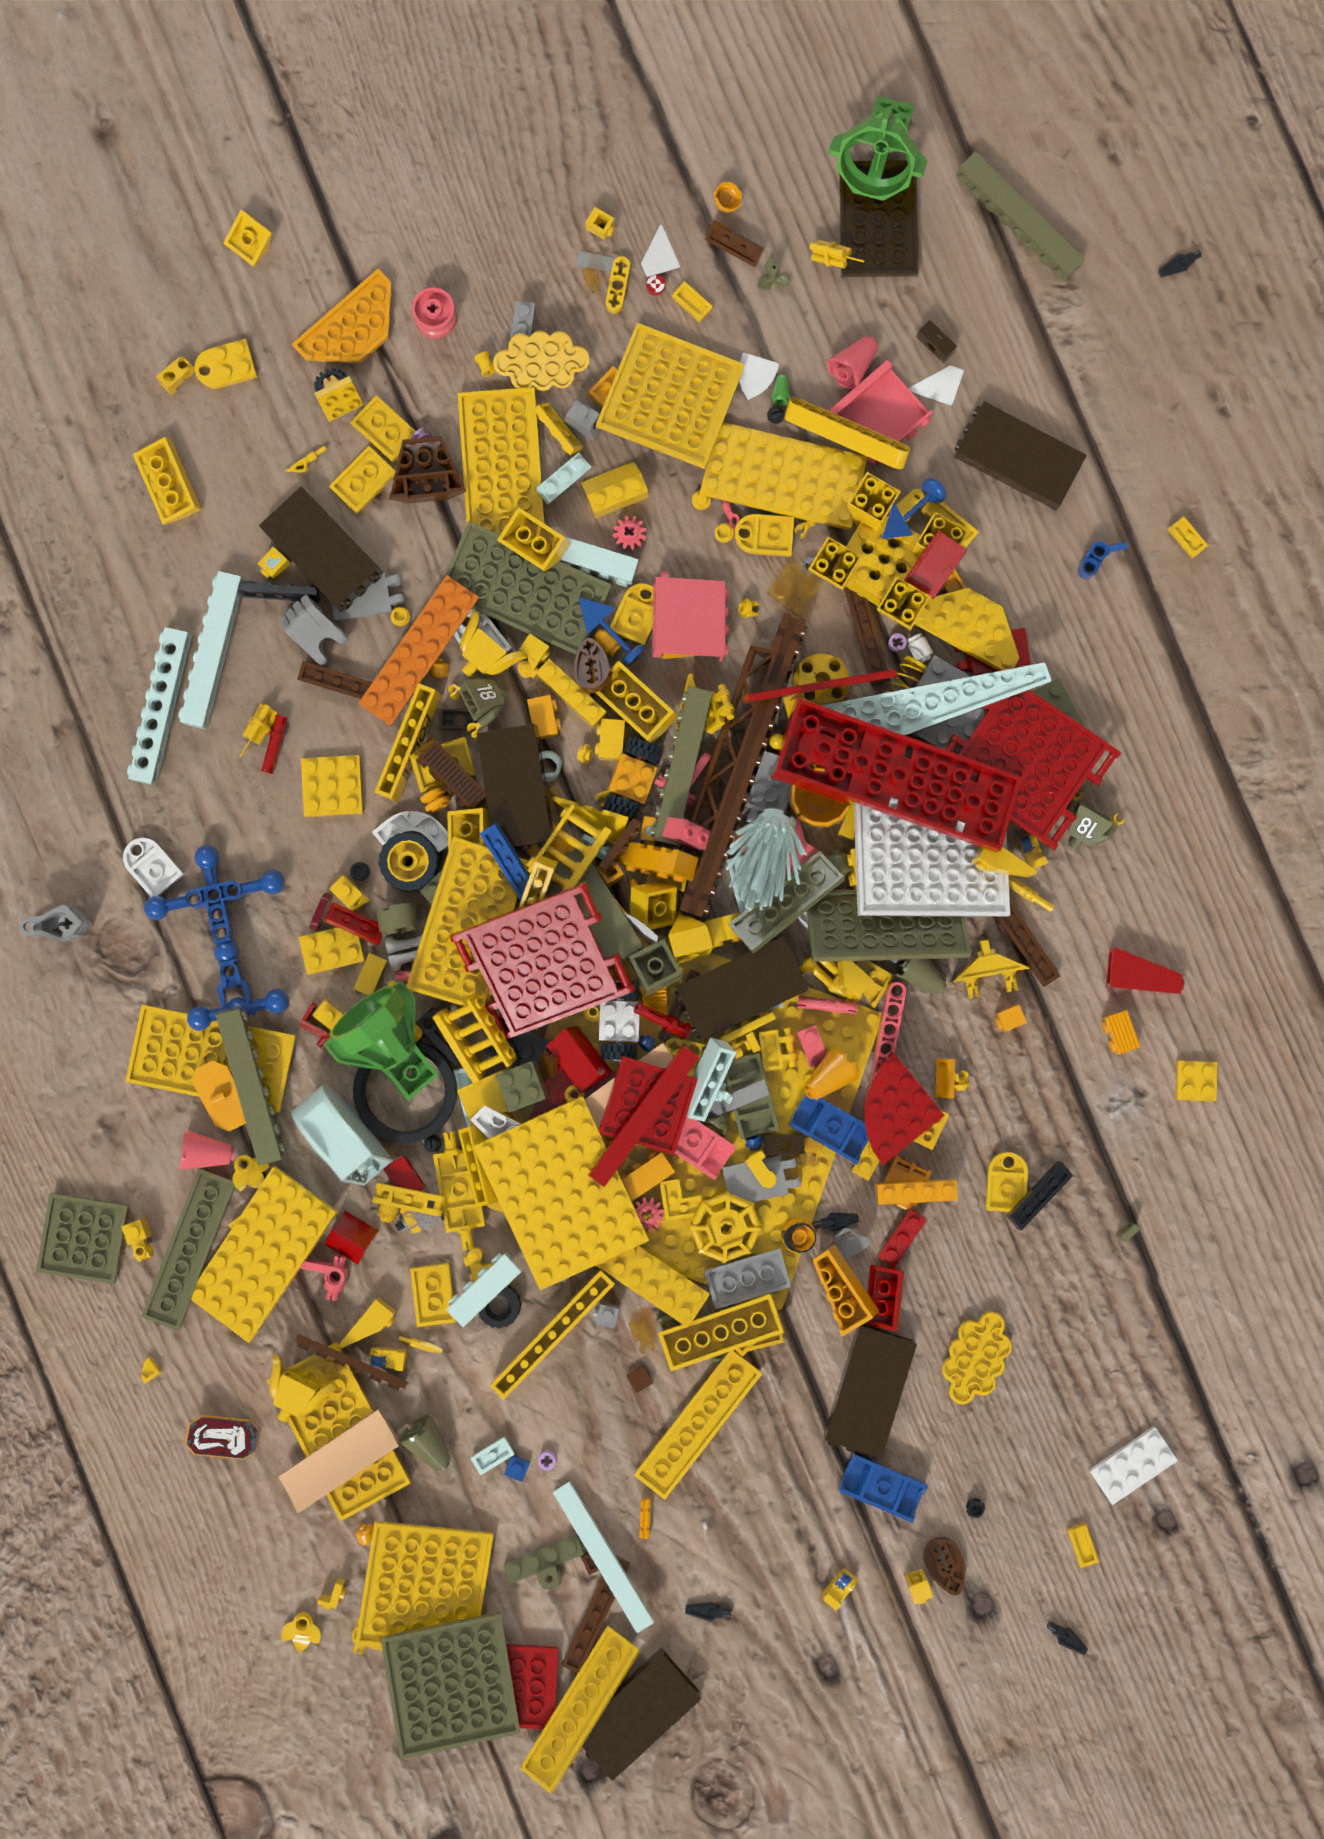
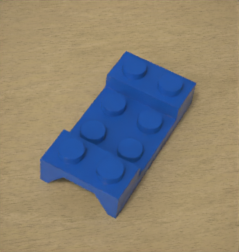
[788,1094,868,1165]
[838,1453,928,1523]

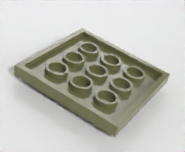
[36,1193,129,1284]

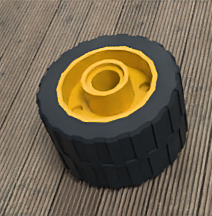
[378,832,441,893]

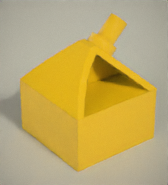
[629,879,677,930]
[666,911,713,964]

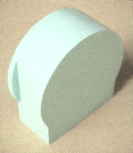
[292,1084,394,1186]

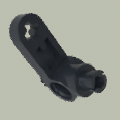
[416,1002,459,1065]

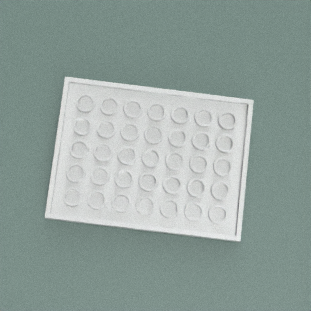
[854,797,1010,916]

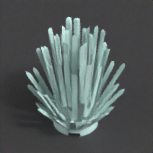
[726,808,807,910]

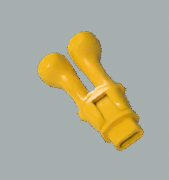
[799,954,864,1003]

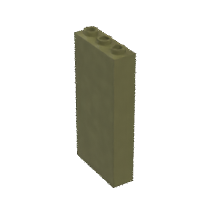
[545,849,644,968]

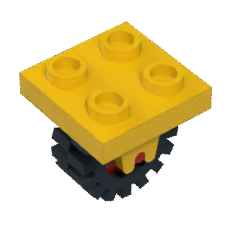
[314,368,363,422]

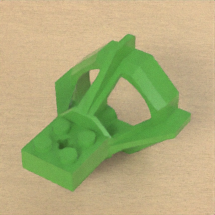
[828,96,928,200]
[323,981,439,1101]

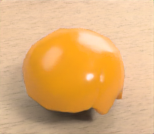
[713,182,742,213]

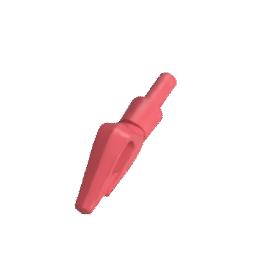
[722,500,740,537]

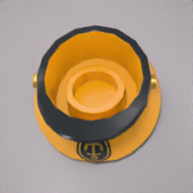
[781,1219,817,1254]

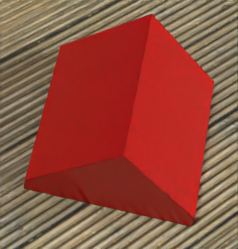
[324,1210,379,1265]

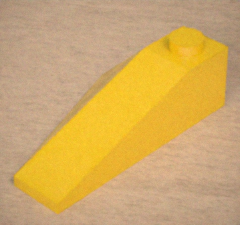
[553,796,629,844]

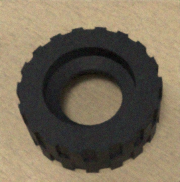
[479,1284,521,1329]

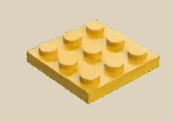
[301,755,363,817]

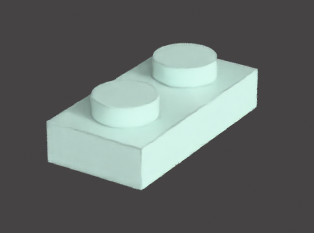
[470,1436,515,1475]

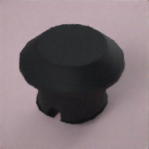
[767,407,784,424]
[424,1135,441,1152]

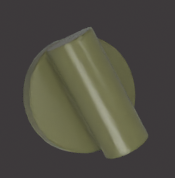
[656,1309,676,1327]

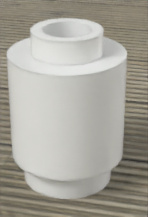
[907,633,933,663]

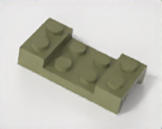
[725,1052,779,1140]

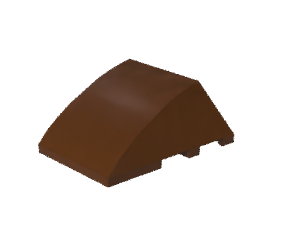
[389,436,466,504]

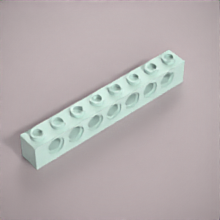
[127,627,192,786]

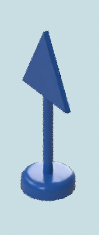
[882,478,946,539]
[579,597,646,668]

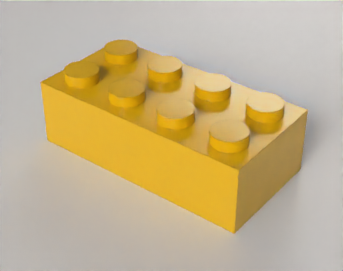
[595,661,678,744]

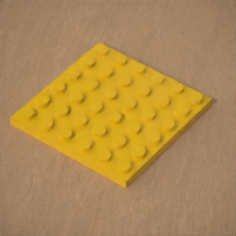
[596,323,745,469]
[355,1521,493,1647]

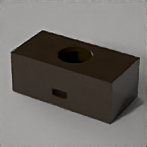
[916,320,957,363]
[439,709,480,730]
[763,1133,804,1155]

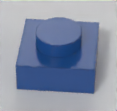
[504,1455,530,1482]

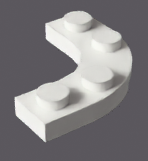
[372,811,448,853]

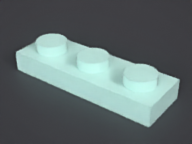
[535,453,591,505]

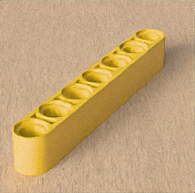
[784,397,910,469]

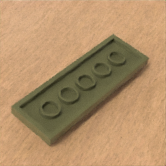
[728,851,845,954]

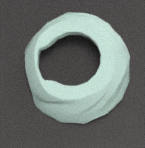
[542,750,562,782]

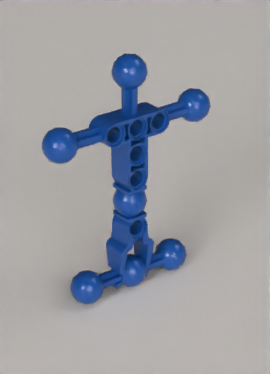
[144,845,290,1031]

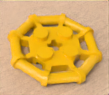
[689,1191,763,1264]

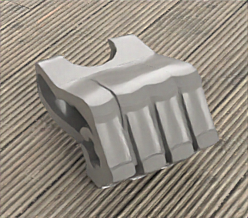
[279,594,349,666]
[19,905,93,942]

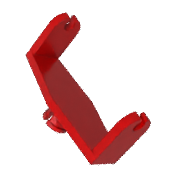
[300,1002,330,1051]

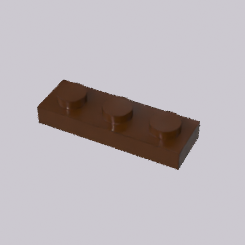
[705,220,765,267]
[599,818,641,874]

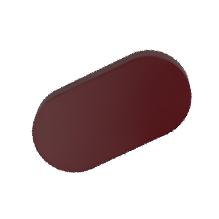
[310,893,333,931]

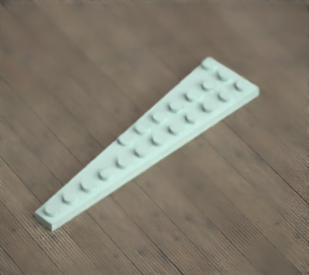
[821,662,1051,735]

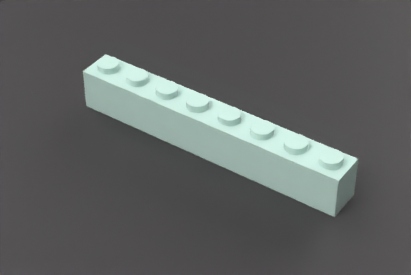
[179,571,245,730]

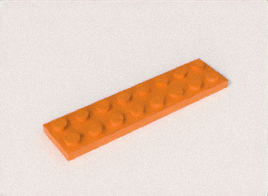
[358,575,479,726]

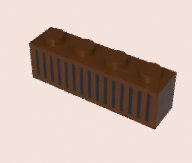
[414,736,486,809]

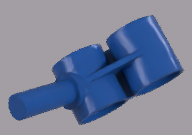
[1077,541,1127,579]

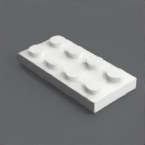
[1089,1426,1178,1505]

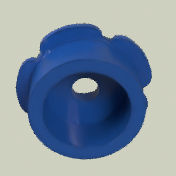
[638,1035,656,1052]
[745,1134,764,1151]

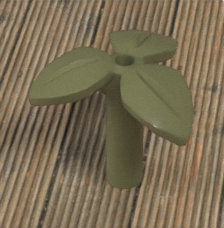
[757,257,791,290]
[698,1112,729,1138]

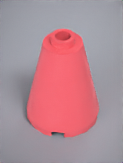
[827,336,878,390]
[180,1131,235,1170]

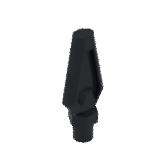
[1158,250,1202,278]
[813,1213,859,1232]
[685,1602,731,1622]
[1047,1621,1088,1655]

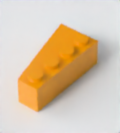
[618,842,698,883]
[813,1244,879,1337]

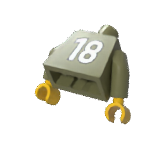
[448,676,510,738]
[1066,792,1125,851]

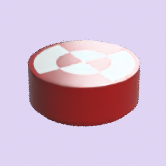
[646,274,665,296]

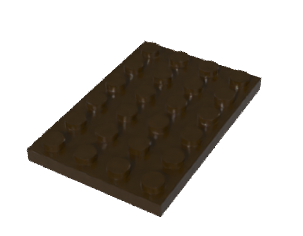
[839,160,918,277]

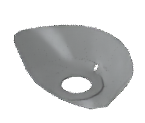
[832,1228,870,1260]

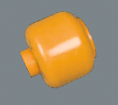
[430,658,449,678]
[355,1523,373,1545]

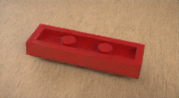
[324,902,382,945]
[878,1208,927,1268]

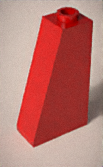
[1106,948,1185,994]

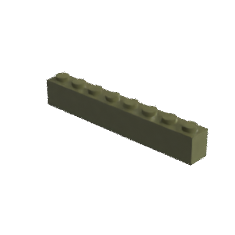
[956,151,1085,282]
[651,686,712,847]
[216,1005,285,1166]

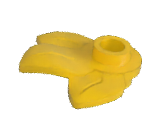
[232,1155,270,1192]
[281,1612,321,1653]

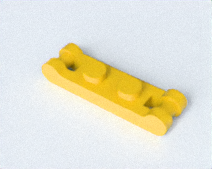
[372,1182,446,1216]

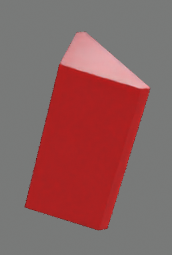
[546,1026,612,1094]
[864,1265,904,1332]

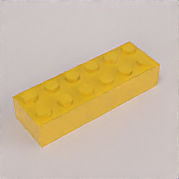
[658,1293,785,1372]

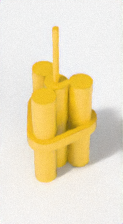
[810,240,865,269]
[239,703,279,757]

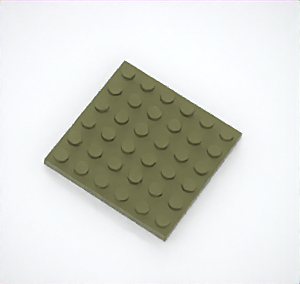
[381,1612,520,1760]

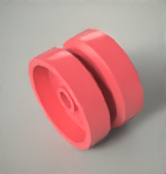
[412,287,457,339]

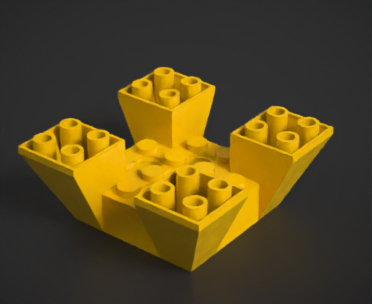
[808,472,969,630]

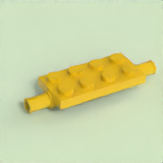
[433,1131,485,1251]

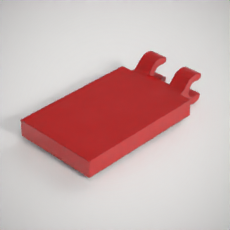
[954,628,1031,675]

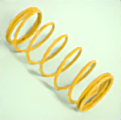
[884,655,927,693]

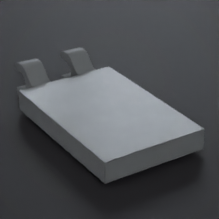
[331,572,405,622]
[745,751,791,823]
[722,1155,801,1206]

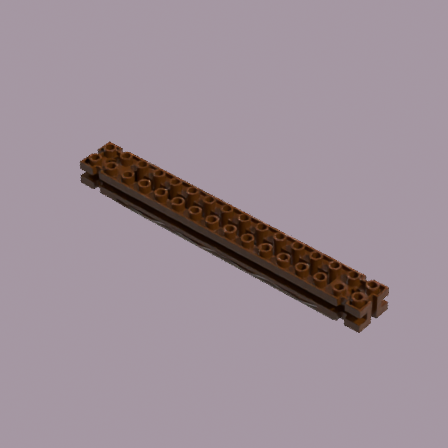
[679,612,807,919]

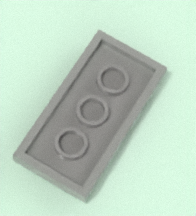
[704,1247,791,1310]

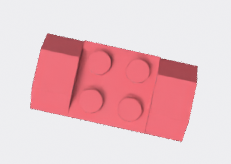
[675,1116,736,1180]

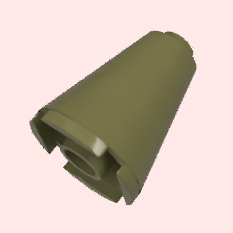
[891,959,947,995]
[398,1414,451,1471]

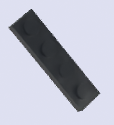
[239,581,320,603]
[1006,1161,1073,1231]

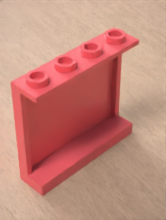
[829,360,934,467]
[652,577,728,662]

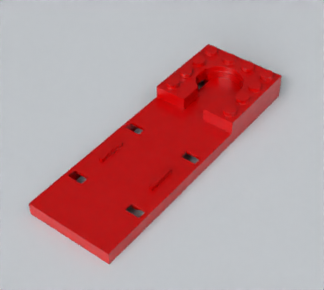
[771,698,1022,853]

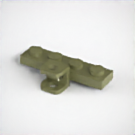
[503,1535,584,1590]

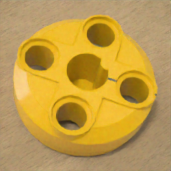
[793,654,850,706]

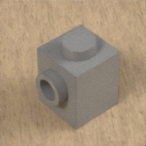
[593,1301,620,1329]

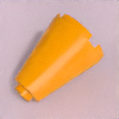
[804,1047,859,1100]

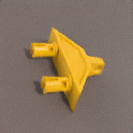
[951,940,1029,999]

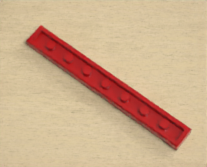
[742,669,897,703]
[588,1045,700,1187]

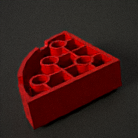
[863,1052,945,1166]

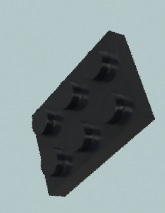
[483,1017,551,1068]

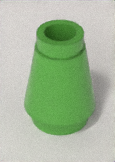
[771,375,790,406]

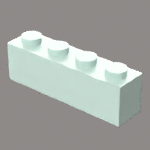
[560,537,639,587]
[687,1037,736,1122]
[447,1252,522,1327]

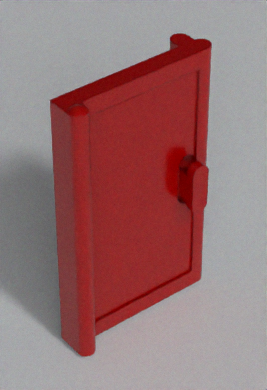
[904,530,968,599]

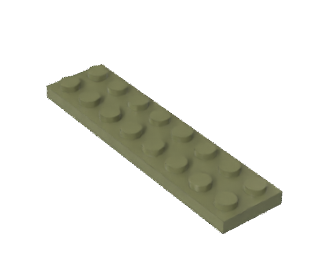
[141,1168,235,1331]

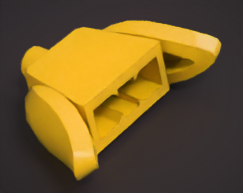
[460,610,527,678]
[269,1355,339,1422]

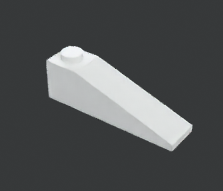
[471,1106,520,1138]

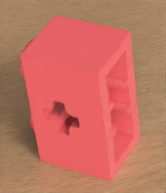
[662,817,711,850]

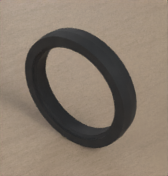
[353,1041,457,1143]

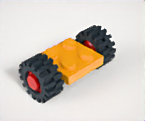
[603,737,662,820]

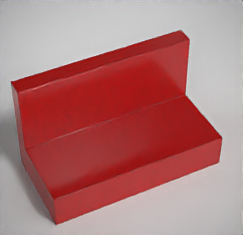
[383,1155,426,1191]

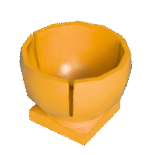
[789,765,852,828]

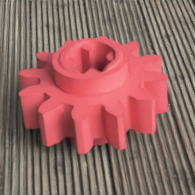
[613,516,647,551]
[634,1197,665,1232]

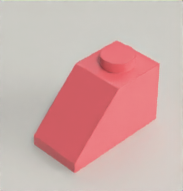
[796,1025,827,1069]

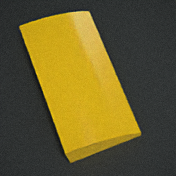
[133,437,202,525]

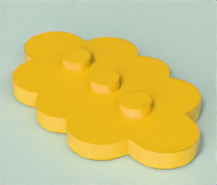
[493,330,590,391]
[941,1311,1012,1405]

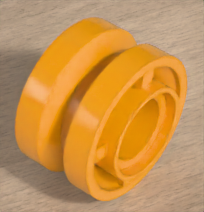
[420,786,452,813]

